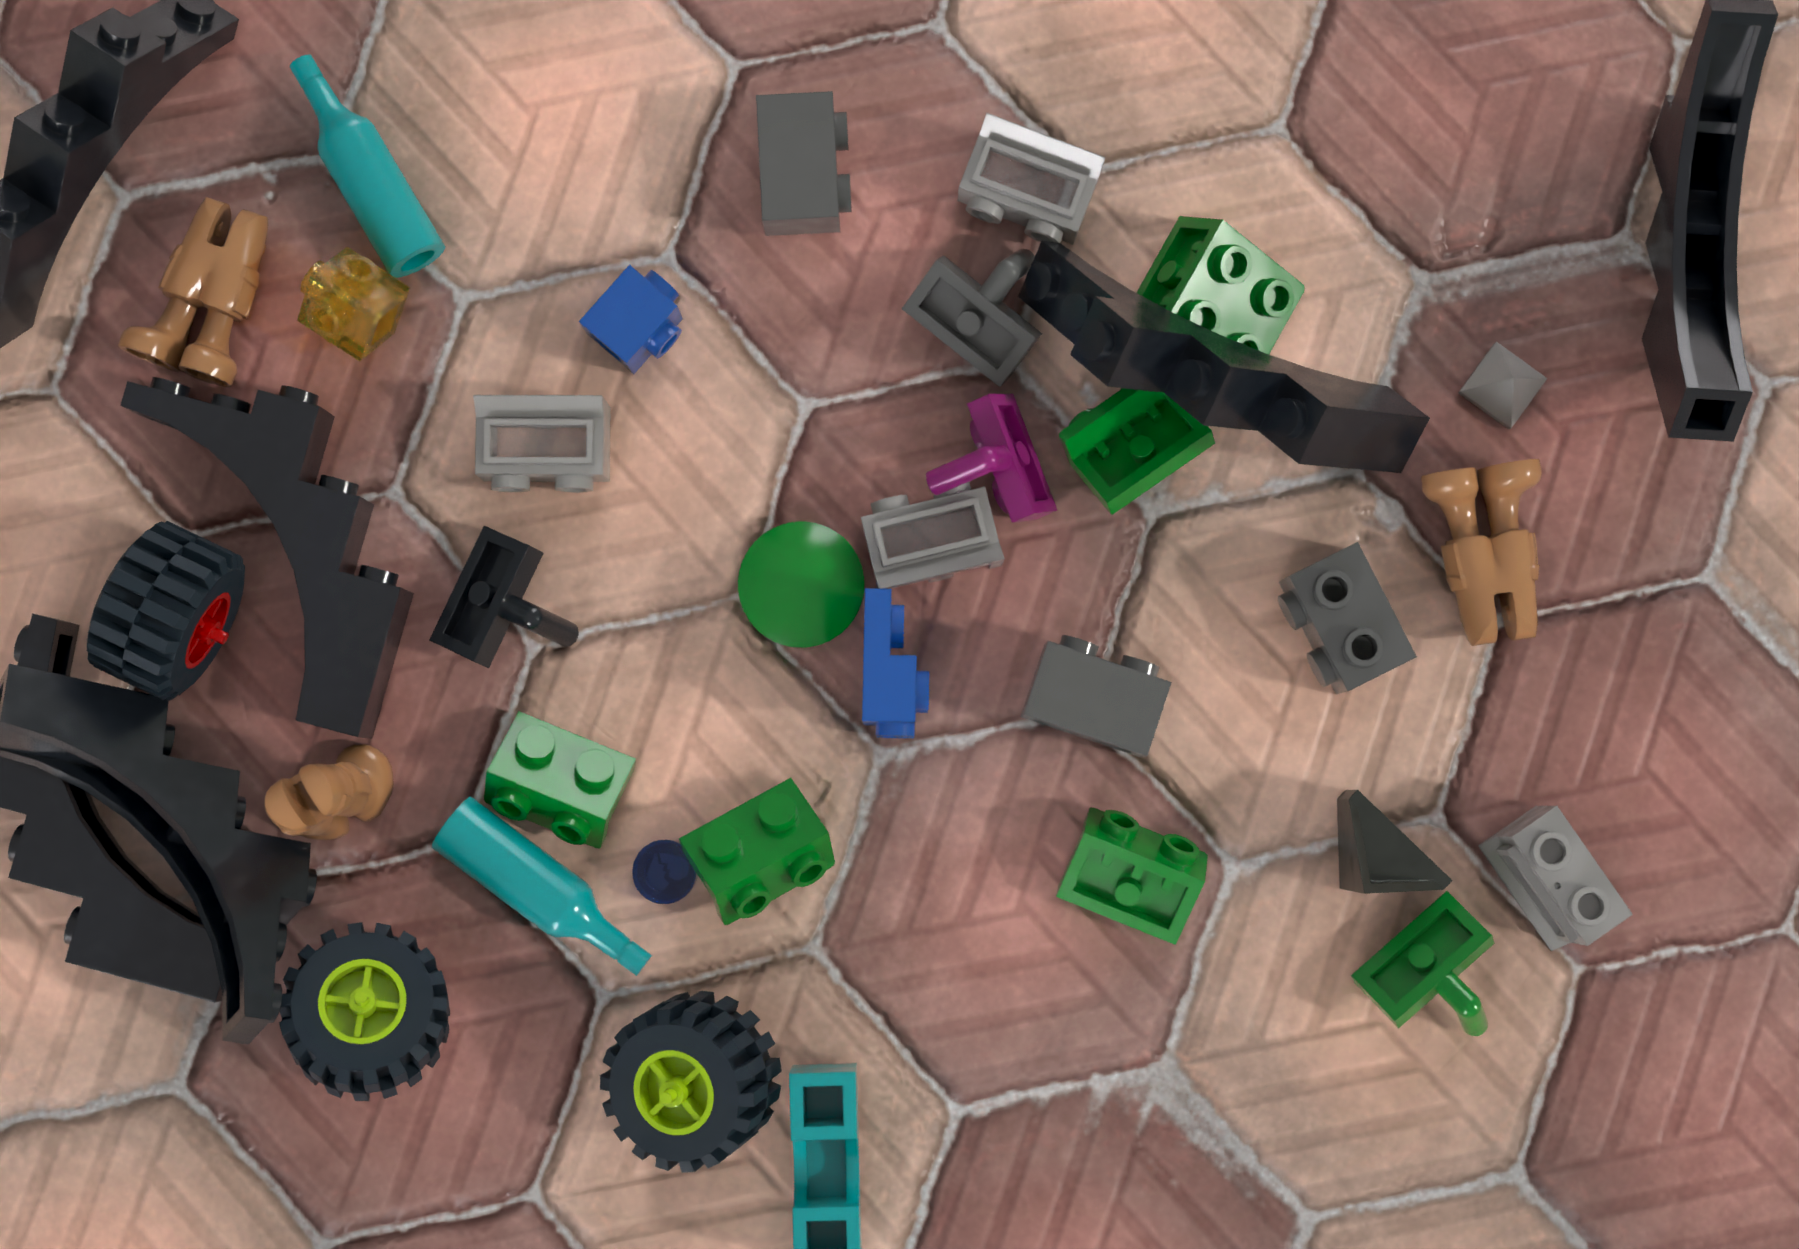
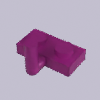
[926,394,1057,523]

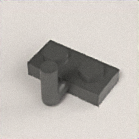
[902,249,1042,387]

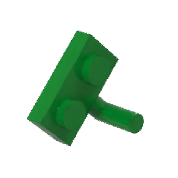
[1351,891,1495,1036]

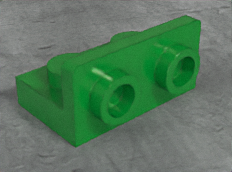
[1056,807,1208,945]

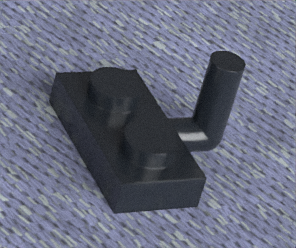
[429,526,579,668]

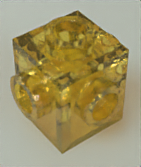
[297,247,410,362]

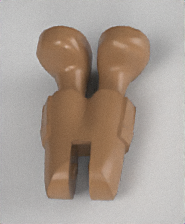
[118,197,268,387]
[1421,459,1542,646]
[264,745,394,840]

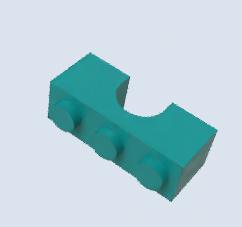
[789,1063,862,1249]

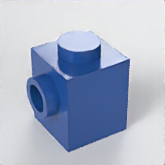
[579,264,683,374]

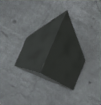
[1337,790,1453,894]

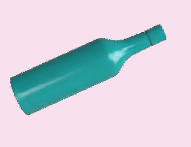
[289,54,446,278]
[431,797,652,976]

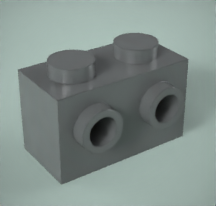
[756,91,852,236]
[1278,542,1417,694]
[1020,635,1172,758]

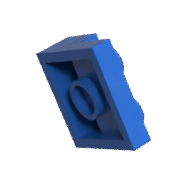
[862,588,929,739]

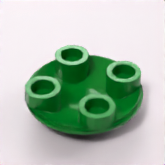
[738,521,865,649]

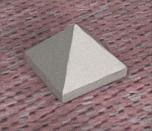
[1458,342,1548,430]

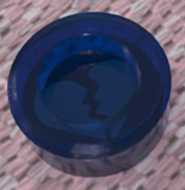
[632,840,698,904]

